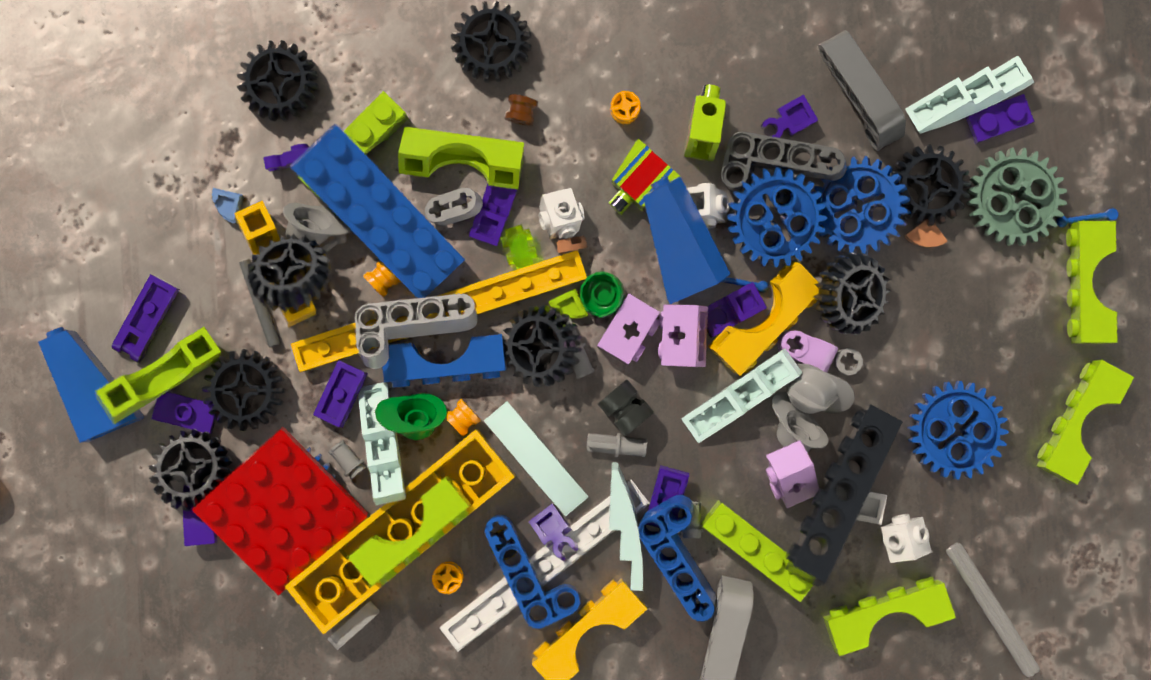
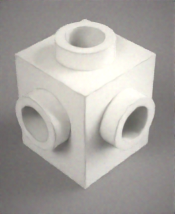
[687,183,730,229]
[539,188,585,239]
[881,514,932,563]

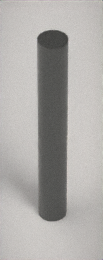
[239,259,280,348]

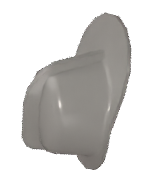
[283,203,352,245]
[786,364,855,414]
[772,392,828,453]

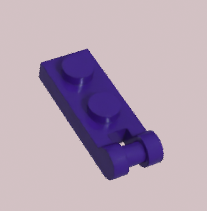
[111,274,180,363]

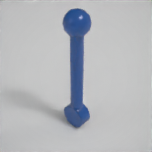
[1056,208,1119,227]
[721,277,769,293]

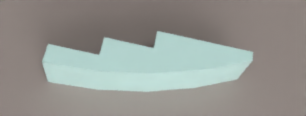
[906,56,1035,134]
[682,348,802,444]
[358,382,406,506]
[484,401,589,516]
[609,462,643,591]

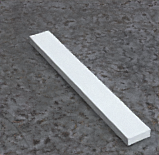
[440,479,650,652]

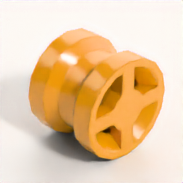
[610,91,641,125]
[363,260,401,297]
[446,398,481,437]
[432,561,464,594]

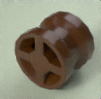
[504,94,538,126]

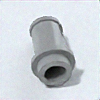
[328,440,366,480]
[680,502,704,538]

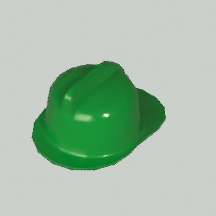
[375,393,447,440]

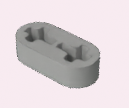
[425,187,483,226]
[328,600,380,650]

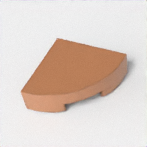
[904,219,948,248]
[556,236,587,253]

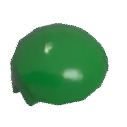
[580,271,626,318]

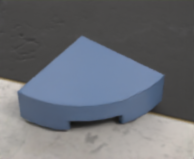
[212,188,244,225]

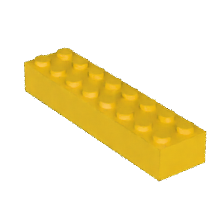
[285,429,516,635]

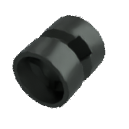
[598,380,654,437]

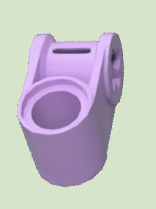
[777,330,838,373]

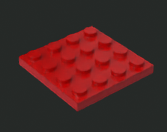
[192,427,368,596]

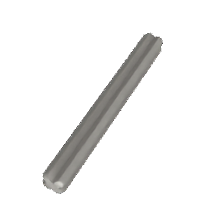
[946,543,1040,677]

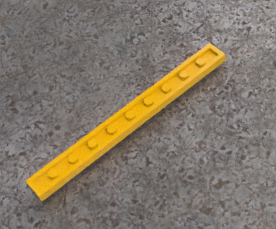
[291,250,587,373]

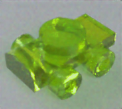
[501,224,538,269]

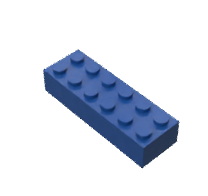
[290,123,465,298]

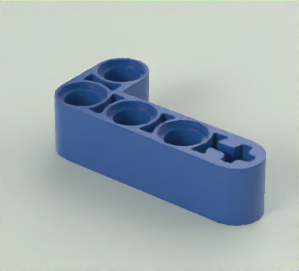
[638,495,716,621]
[485,514,580,629]

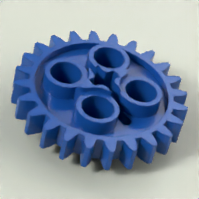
[814,156,910,255]
[727,167,827,267]
[907,381,1009,480]

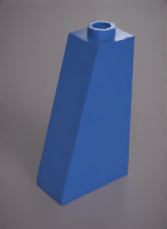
[643,176,731,304]
[38,327,144,443]

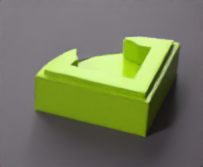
[548,289,588,319]

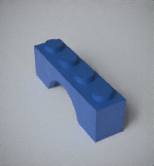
[383,334,507,388]

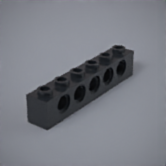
[785,404,903,587]

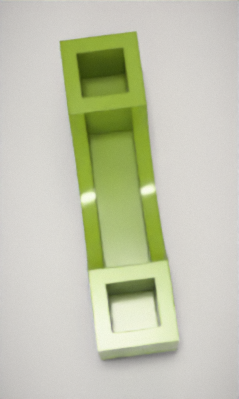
[298,91,409,202]
[398,127,524,189]
[1066,221,1117,344]
[96,327,221,424]
[1037,360,1134,485]
[348,476,471,587]
[701,500,813,602]
[823,577,956,656]

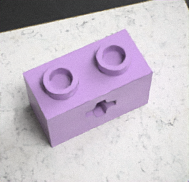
[597,294,660,365]
[658,305,708,367]
[765,440,819,508]

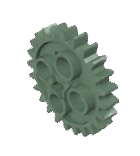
[966,148,1067,246]

